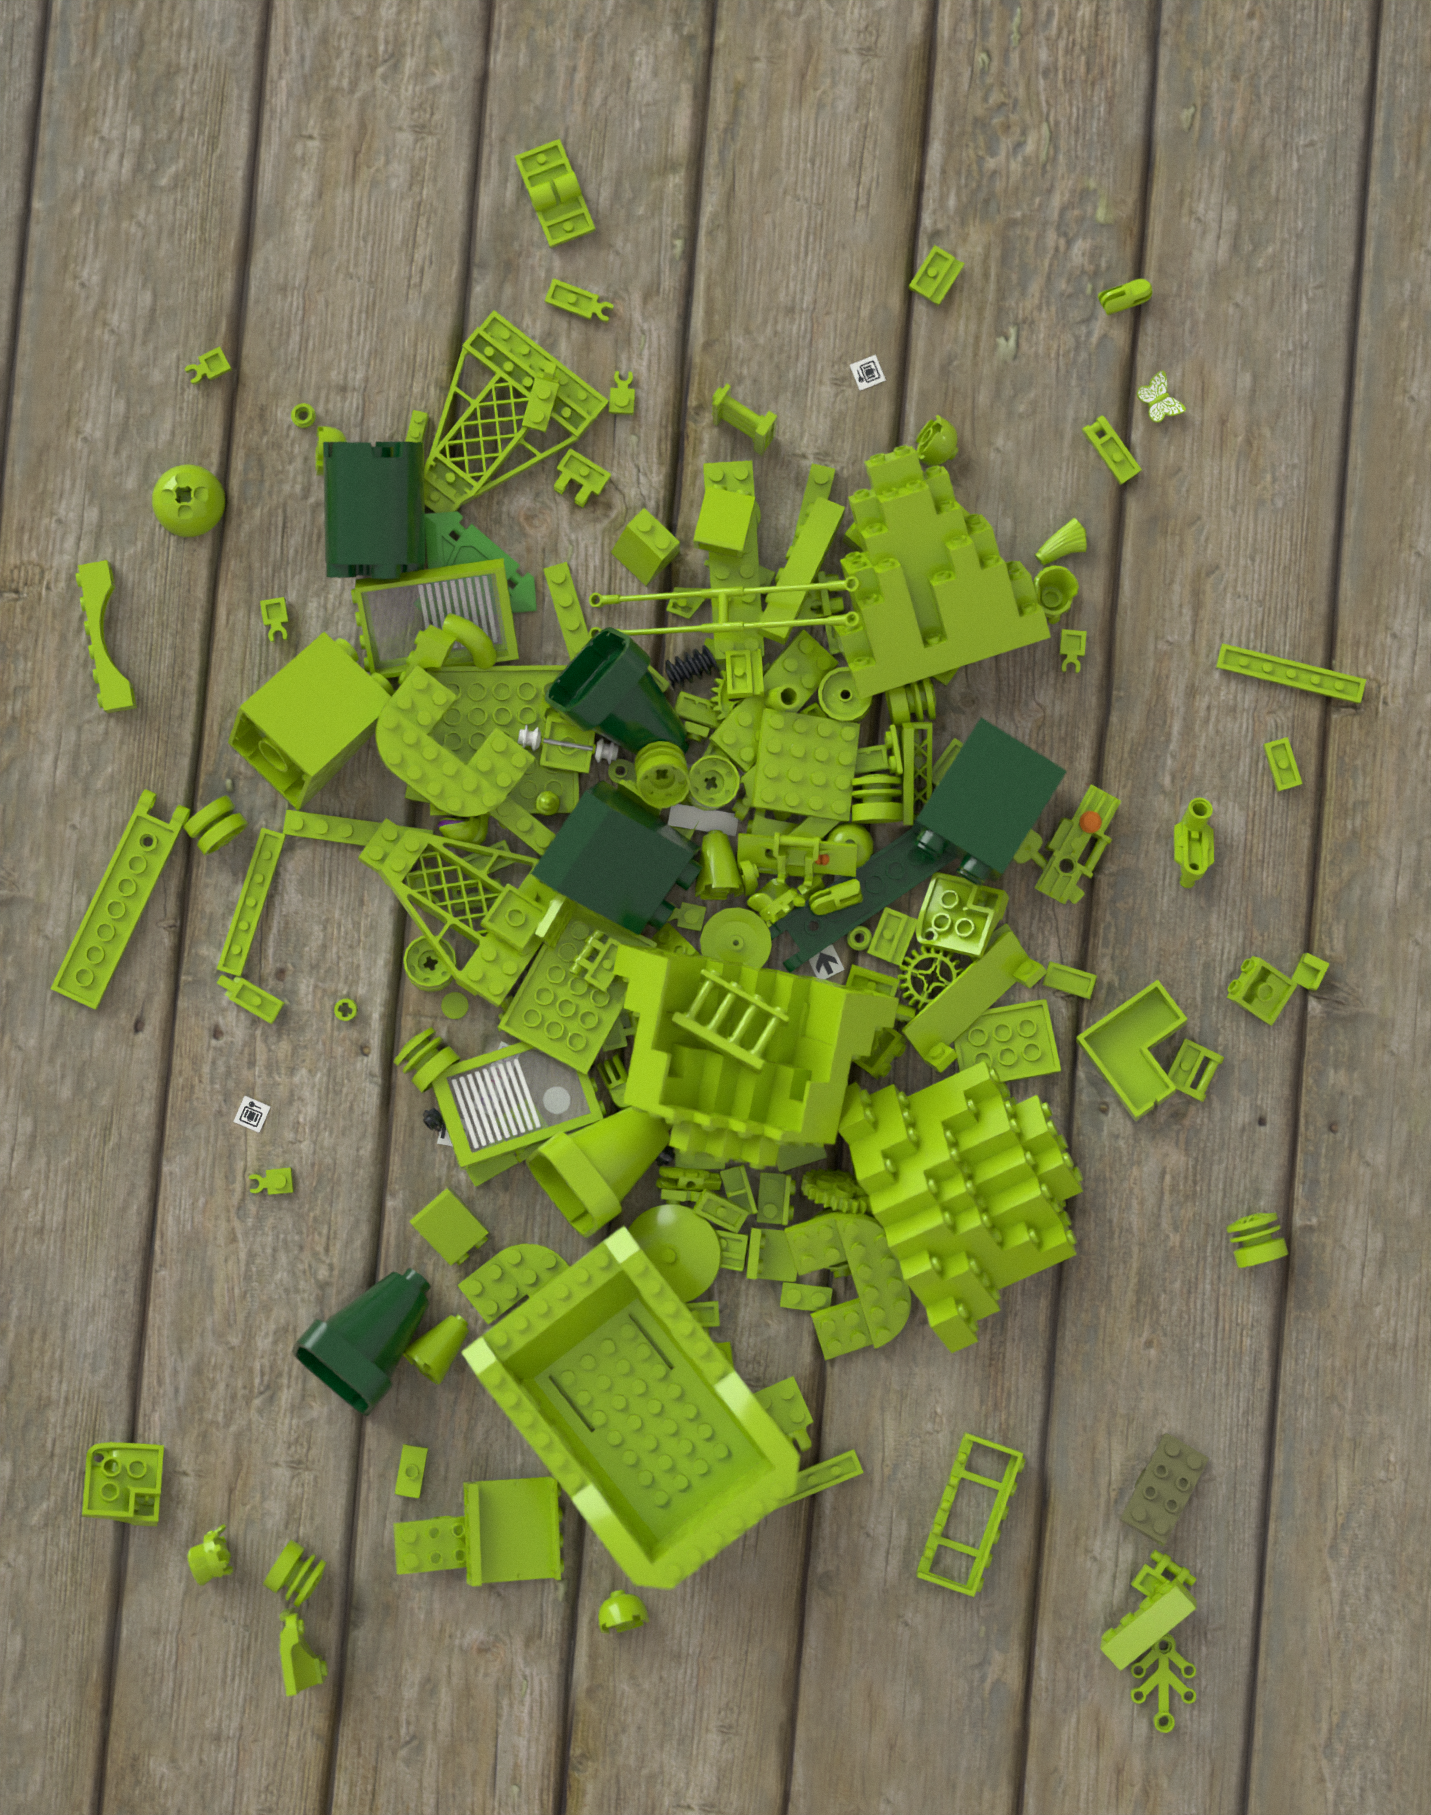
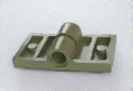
[1119,1433,1209,1546]

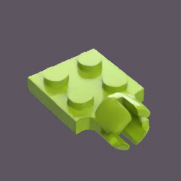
[753,1376,814,1452]

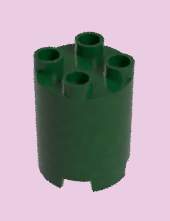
[323,442,425,579]

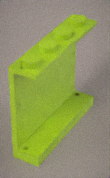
[463,1476,564,1587]

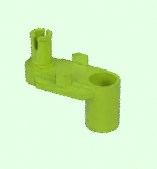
[1173,797,1214,888]

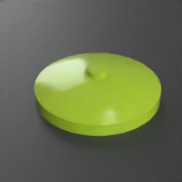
[628,1204,722,1303]

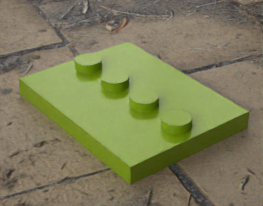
[953,999,1061,1083]

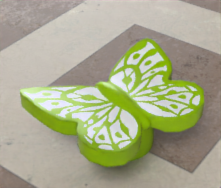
[1137,370,1186,423]

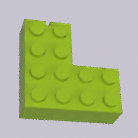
[1076,979,1188,1122]

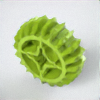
[897,946,964,1010]

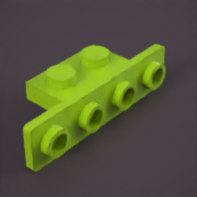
[823,964,916,1022]

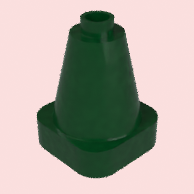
[545,627,689,755]
[292,1268,431,1416]

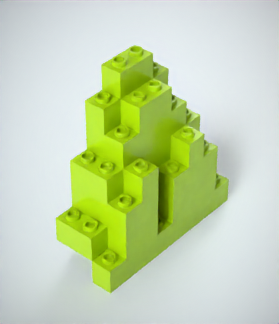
[833,445,1051,699]

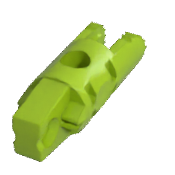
[656,1166,721,1191]

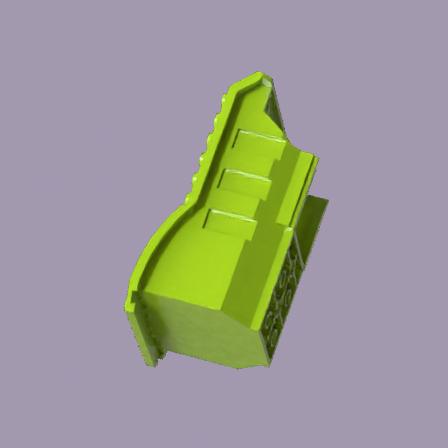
[462,1226,799,1589]

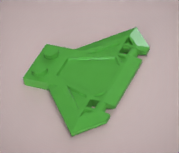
[413,511,537,628]

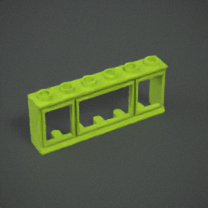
[916,1431,1026,1597]

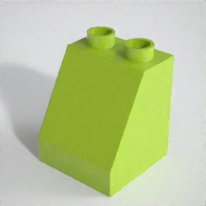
[228,632,394,811]

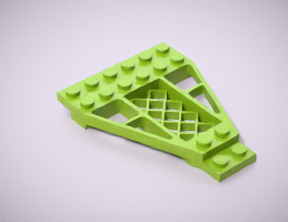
[424,310,609,513]
[358,818,558,1008]

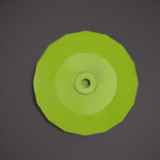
[700,907,772,968]

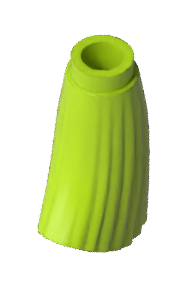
[1035,518,1087,566]

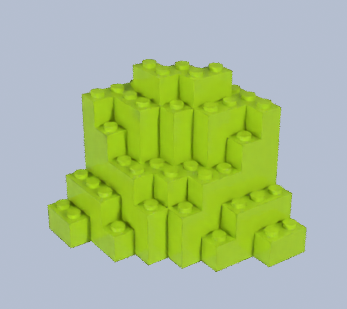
[613,944,899,1169]
[838,1061,1083,1354]

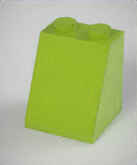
[693,484,755,559]
[611,508,680,586]
[409,1187,490,1266]

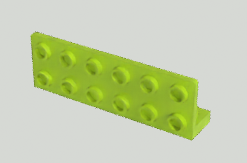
[902,930,1047,1073]

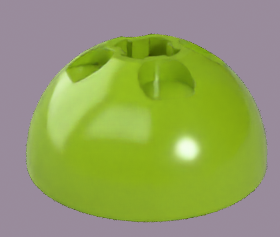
[152,464,225,537]

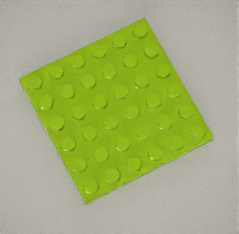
[426,665,579,816]

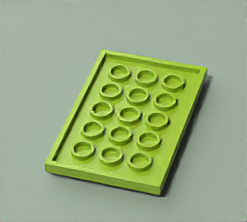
[498,901,657,1075]

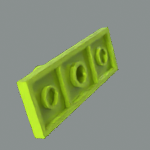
[709,629,839,773]

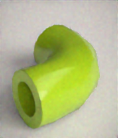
[442,613,497,668]

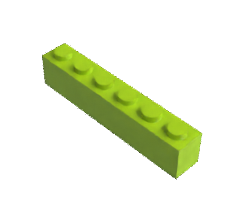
[755,496,845,645]

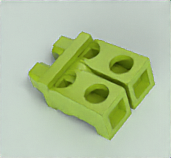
[774,571,844,620]

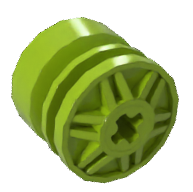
[885,677,936,728]
[634,741,690,808]
[686,755,739,811]
[851,774,904,824]
[403,935,457,992]
[393,1027,461,1093]
[1226,1212,1289,1268]
[262,1539,327,1608]

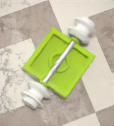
[518,716,618,774]

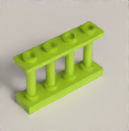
[711,384,777,456]
[672,969,790,1075]

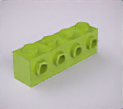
[1100,1578,1197,1671]

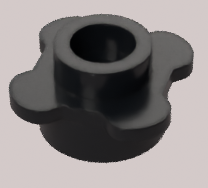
[422,1108,444,1132]

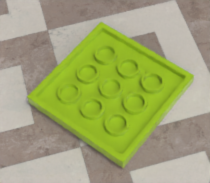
[751,708,860,822]

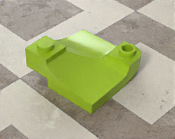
[916,872,1009,959]
[82,1442,164,1527]
[279,1608,328,1696]

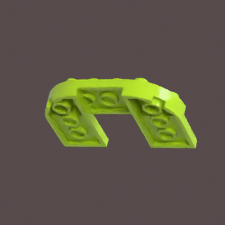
[375,665,535,817]
[784,1211,911,1360]
[457,1243,570,1324]

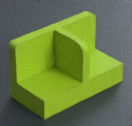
[720,1165,758,1215]

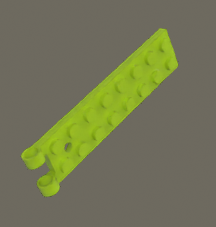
[50,789,191,1010]

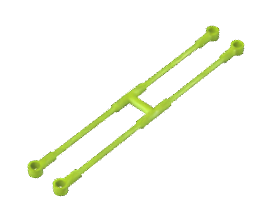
[589,576,862,639]

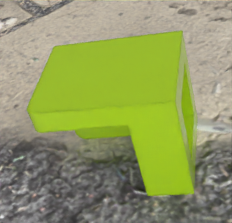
[1291,953,1329,991]

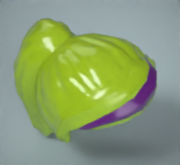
[437,815,490,852]

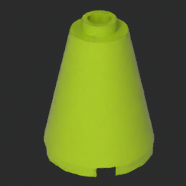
[695,830,744,901]
[403,1314,469,1385]

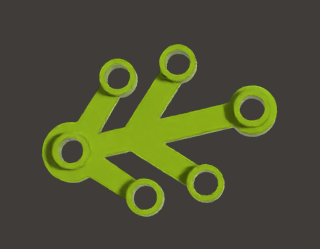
[1130,1633,1196,1733]

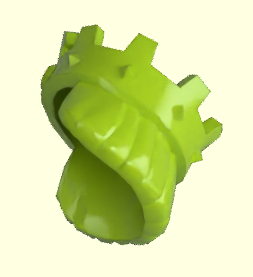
[1033,565,1079,625]
[747,877,805,927]
[187,1524,233,1586]

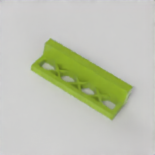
[901,722,932,825]

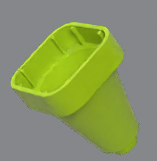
[526,1106,673,1238]

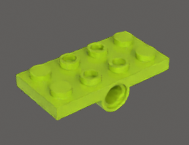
[514,139,596,248]
[393,1515,466,1575]

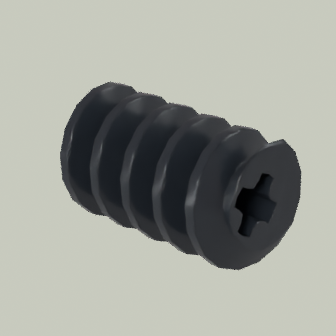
[665,645,720,691]

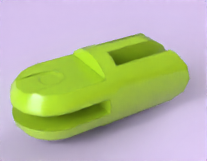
[1098,279,1153,315]
[809,879,863,915]
[596,1054,631,1109]

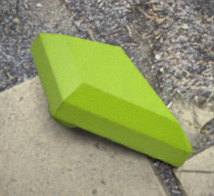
[666,587,708,619]

